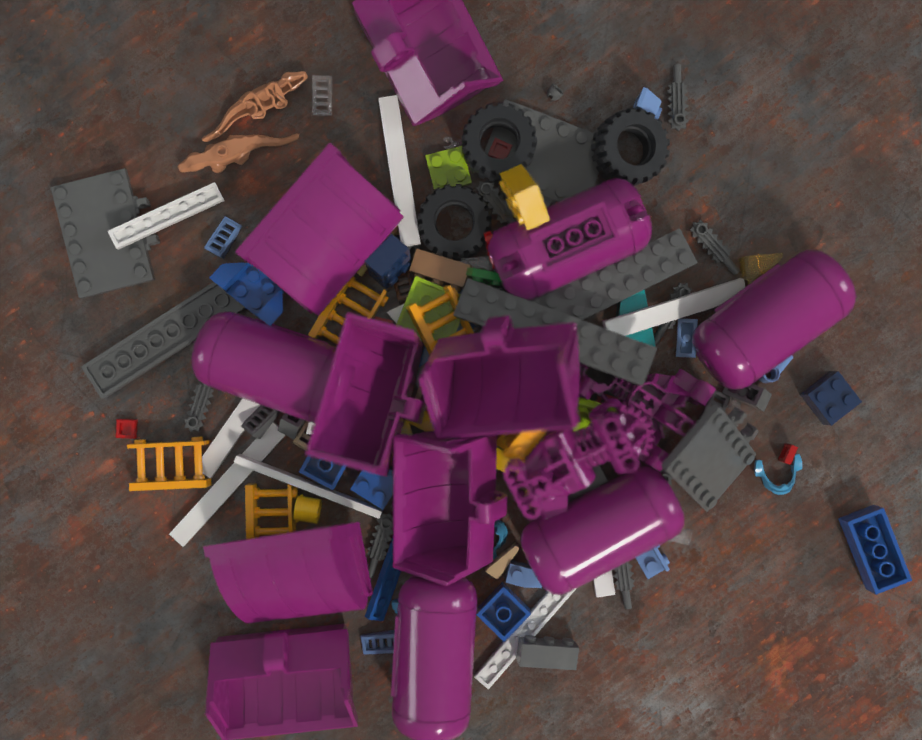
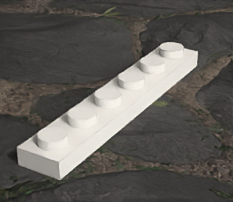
[108,182,224,250]

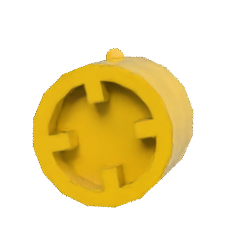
[293,494,322,524]

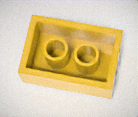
[499,164,550,230]

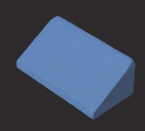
[676,319,698,358]

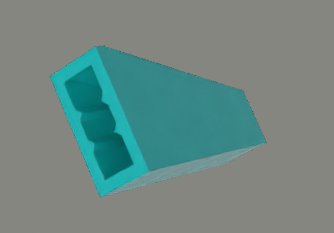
[616,290,655,347]

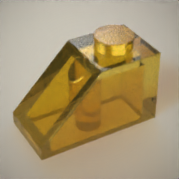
[739,253,783,284]

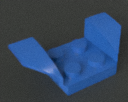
[210,263,284,325]

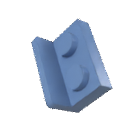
[636,545,670,579]

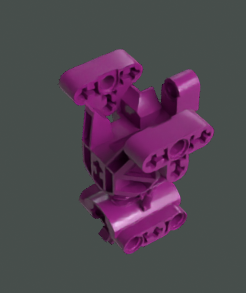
[579,363,716,472]
[504,398,655,519]

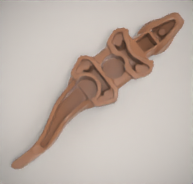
[202,71,308,142]
[178,134,299,174]

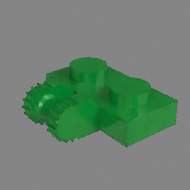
[466,268,502,286]

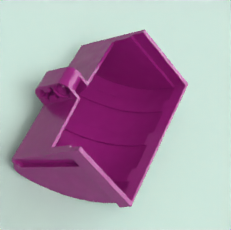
[352,0,503,126]
[235,143,404,316]
[306,313,427,477]
[419,315,579,439]
[393,431,507,586]
[203,522,373,624]
[205,624,358,740]

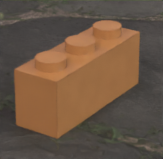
[409,249,473,292]

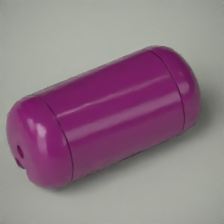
[488,178,652,301]
[692,249,856,390]
[191,311,355,424]
[520,465,685,595]
[391,575,477,740]

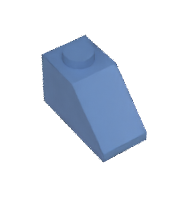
[633,87,662,119]
[504,560,542,588]

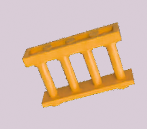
[308,275,389,345]
[406,285,474,355]
[497,430,548,461]
[127,437,212,491]
[245,483,298,540]

